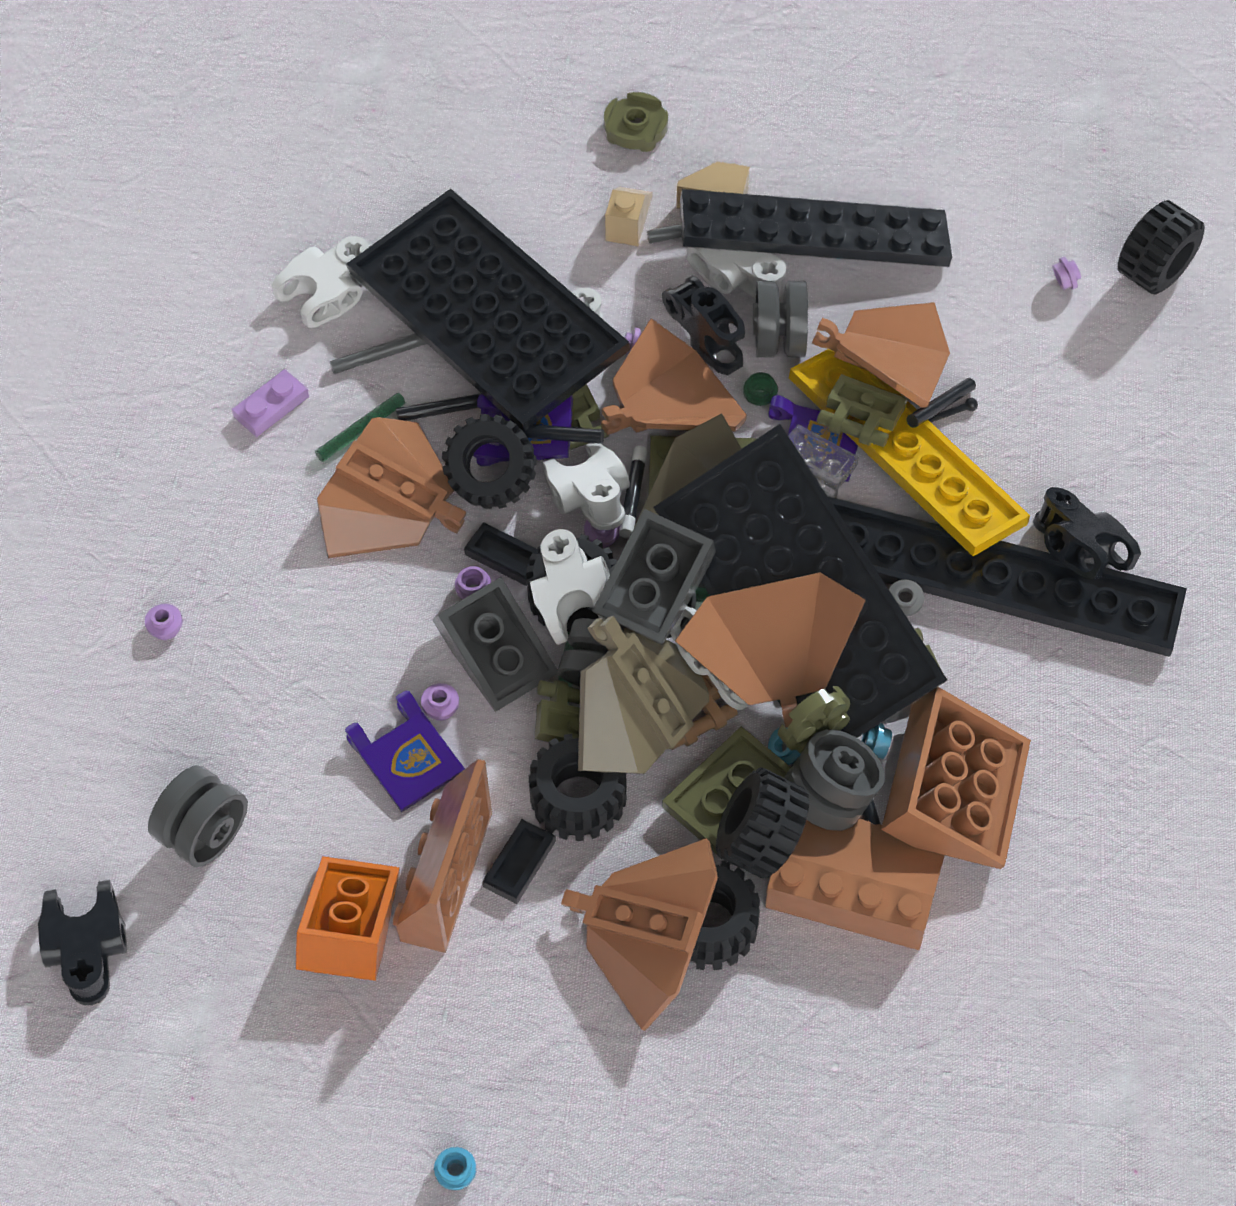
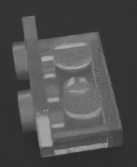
[788,424,859,498]

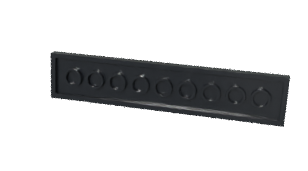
[828,496,1187,657]

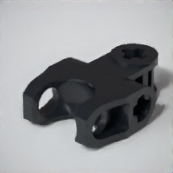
[662,275,745,376]
[1032,487,1141,580]
[38,880,127,1005]

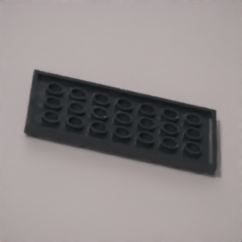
[346,188,630,432]
[653,424,948,738]

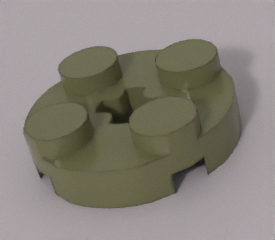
[604,92,668,152]
[778,686,850,753]

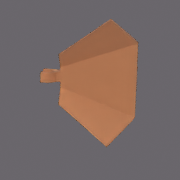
[812,302,950,408]
[601,318,747,435]
[317,417,467,558]
[675,573,866,728]
[561,839,718,1031]

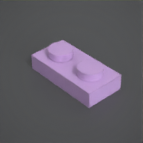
[232,369,309,437]

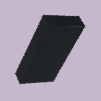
[464,522,538,586]
[482,819,556,904]

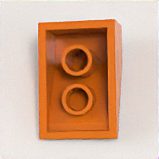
[296,856,400,981]

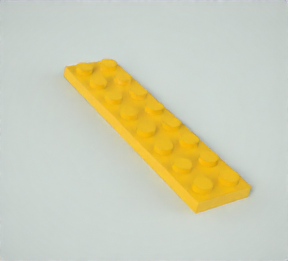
[789,349,1030,556]

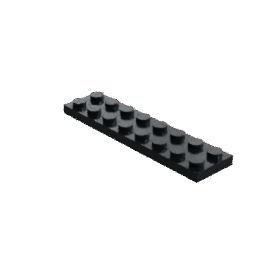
[680,189,952,267]

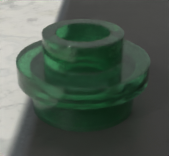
[743,372,778,406]

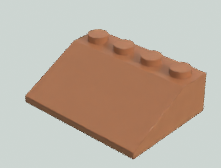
[881,687,1031,869]
[393,759,492,953]
[765,819,945,951]

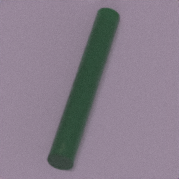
[315,392,406,462]

